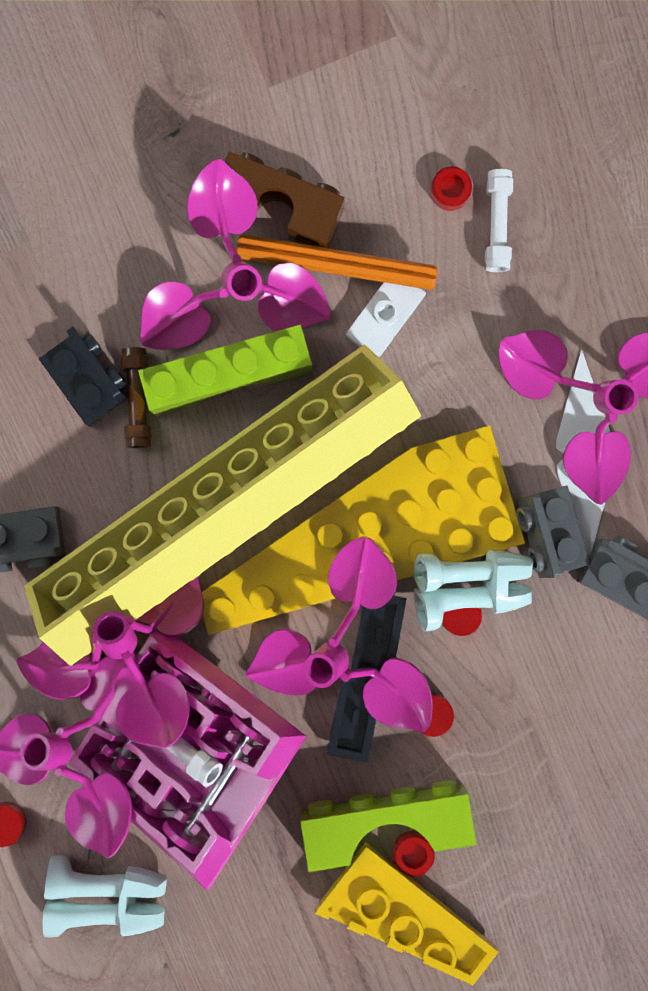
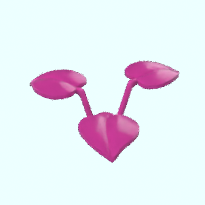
[140,159,331,350]
[498,330,648,505]
[246,536,433,733]
[16,577,204,748]
[0,652,142,858]

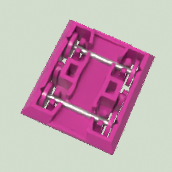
[69,628,307,890]

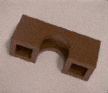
[225,151,345,248]

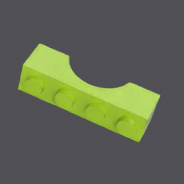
[138,324,313,417]
[300,780,477,872]

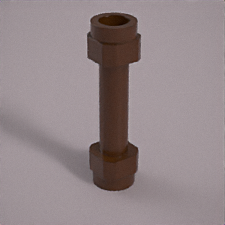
[121,347,152,448]

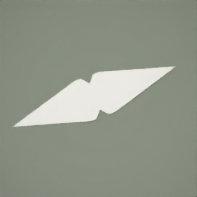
[556,349,610,559]

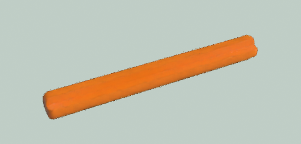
[236,234,438,290]

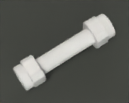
[485,169,513,272]
[167,737,223,787]

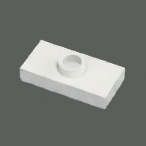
[345,282,426,358]

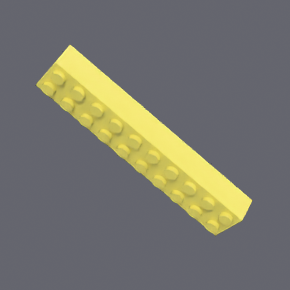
[24,344,421,666]

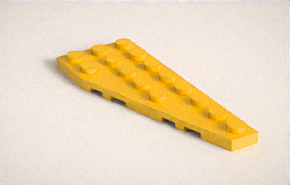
[202,425,525,635]

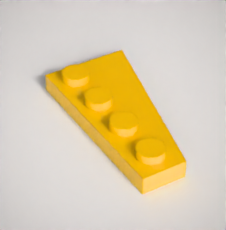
[315,842,499,986]

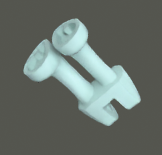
[414,550,533,632]
[42,854,167,937]

